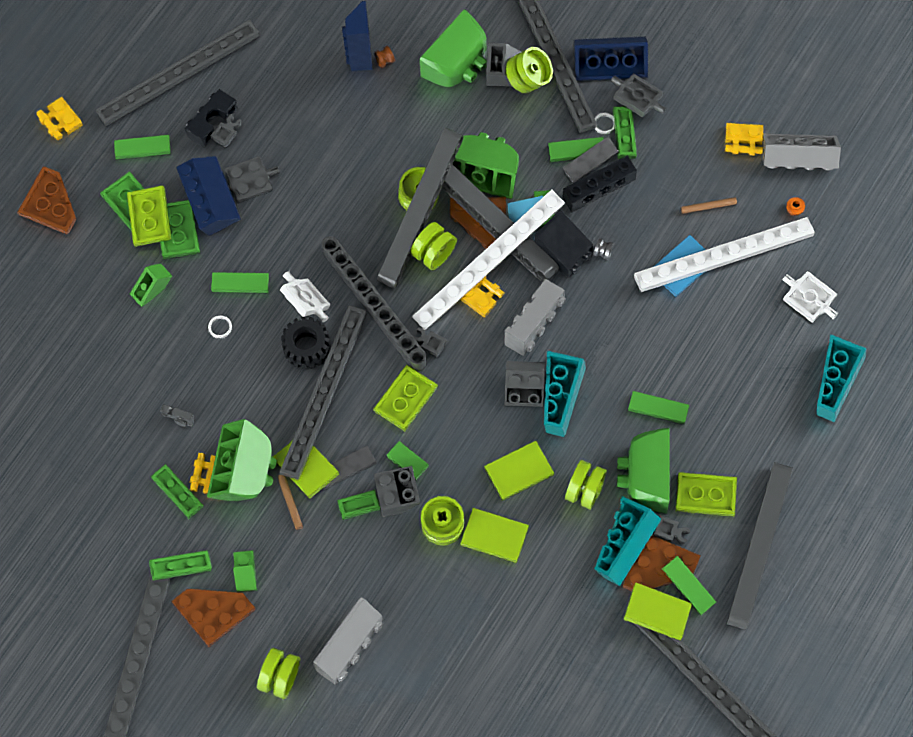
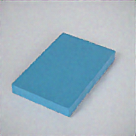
[654,235,706,297]

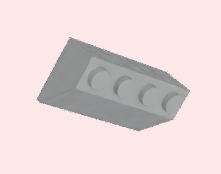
[763,133,841,170]
[313,597,383,685]

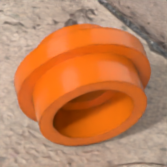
[786,197,805,216]

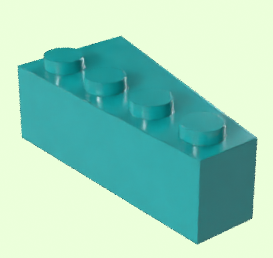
[817,334,867,422]
[544,351,586,437]
[594,496,661,586]

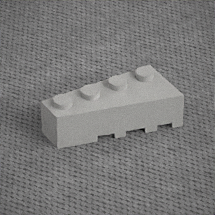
[505,279,566,356]

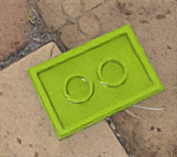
[127,185,171,247]
[373,365,438,431]
[273,440,339,499]
[484,441,554,501]
[675,472,737,516]
[460,508,529,563]
[624,583,692,640]

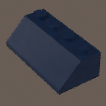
[342,1,373,72]
[574,36,648,81]
[176,156,241,236]

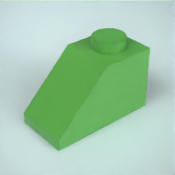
[130,263,172,307]

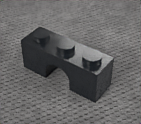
[185,89,238,148]

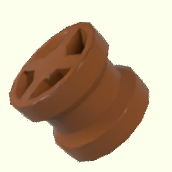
[374,46,395,68]

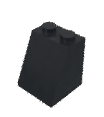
[535,210,593,278]

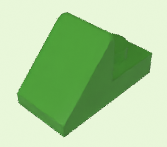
[233,550,257,593]

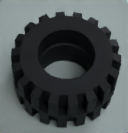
[281,317,331,369]

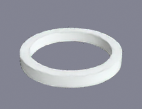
[594,113,615,134]
[208,315,232,338]

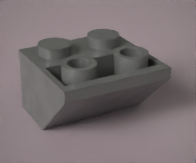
[486,43,521,86]
[505,361,545,407]
[374,466,420,518]

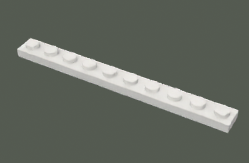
[412,190,565,331]
[634,217,815,292]

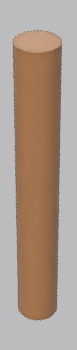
[681,197,737,214]
[277,475,303,530]

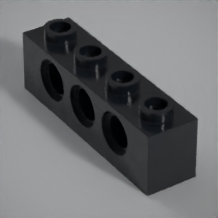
[562,155,637,212]

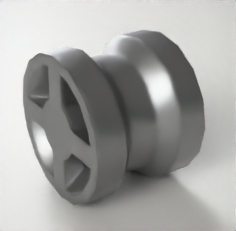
[593,238,614,260]

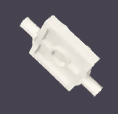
[280,271,330,322]
[783,271,838,323]

